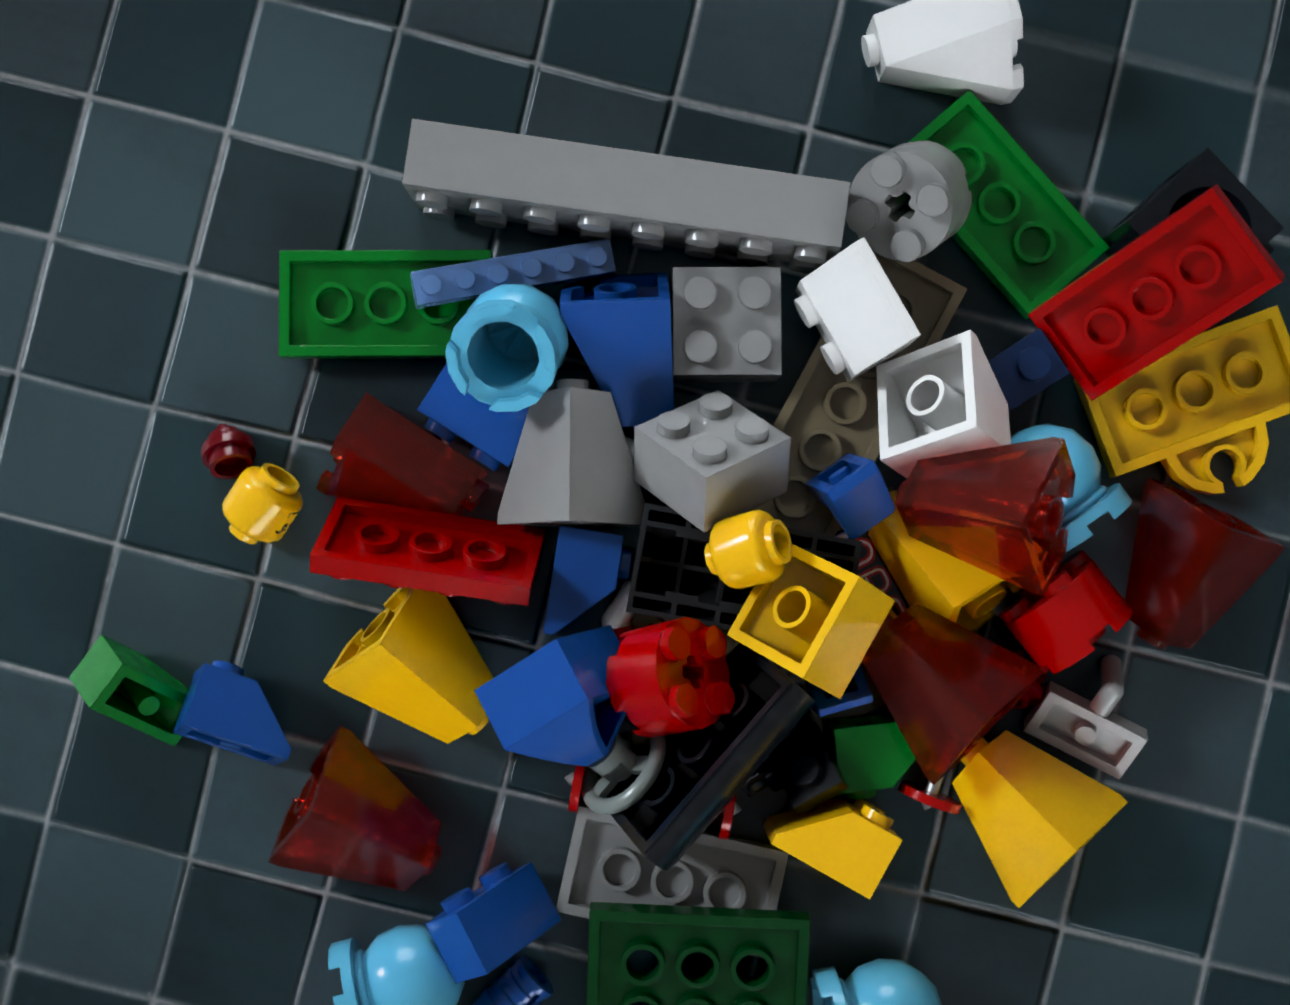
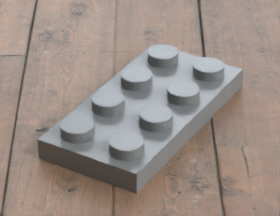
[556,802,789,958]

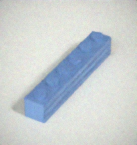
[410,239,616,310]

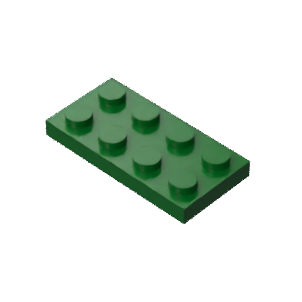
[909,90,1110,320]
[279,250,493,359]

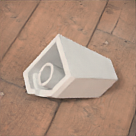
[861,0,1024,105]

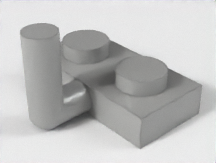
[1024,655,1148,780]

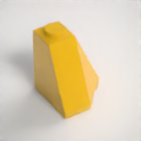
[868,483,1042,653]
[323,587,493,744]
[952,730,1128,908]

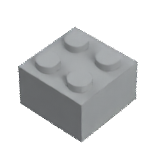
[672,267,782,382]
[634,390,791,533]

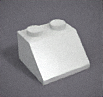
[793,237,921,382]
[876,330,1012,484]

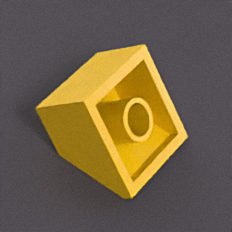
[727,544,895,699]
[763,797,902,900]

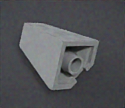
[497,379,645,527]

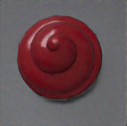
[201,424,256,479]

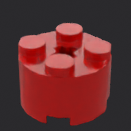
[999,550,1133,674]
[606,617,735,738]

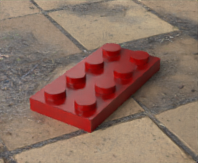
[1028,184,1285,401]
[310,497,546,606]

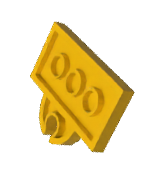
[1073,305,1290,495]

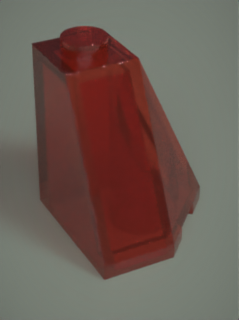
[316,393,489,516]
[895,437,1076,596]
[1125,478,1285,650]
[862,603,1043,785]
[268,726,442,891]

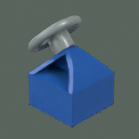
[474,625,667,815]

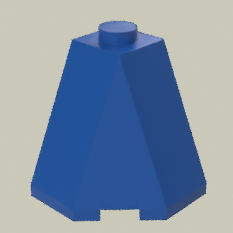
[560,272,674,430]

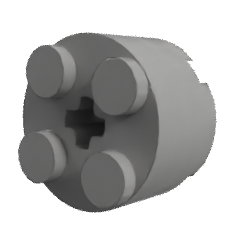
[846,140,972,262]

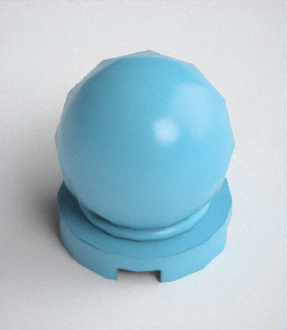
[445,284,569,412]
[992,423,1132,562]
[328,924,465,1005]
[810,958,942,1005]

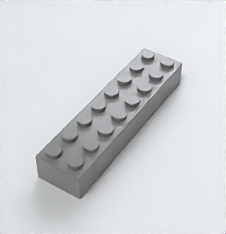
[402,119,851,273]

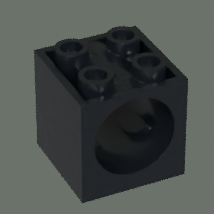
[1102,147,1284,257]

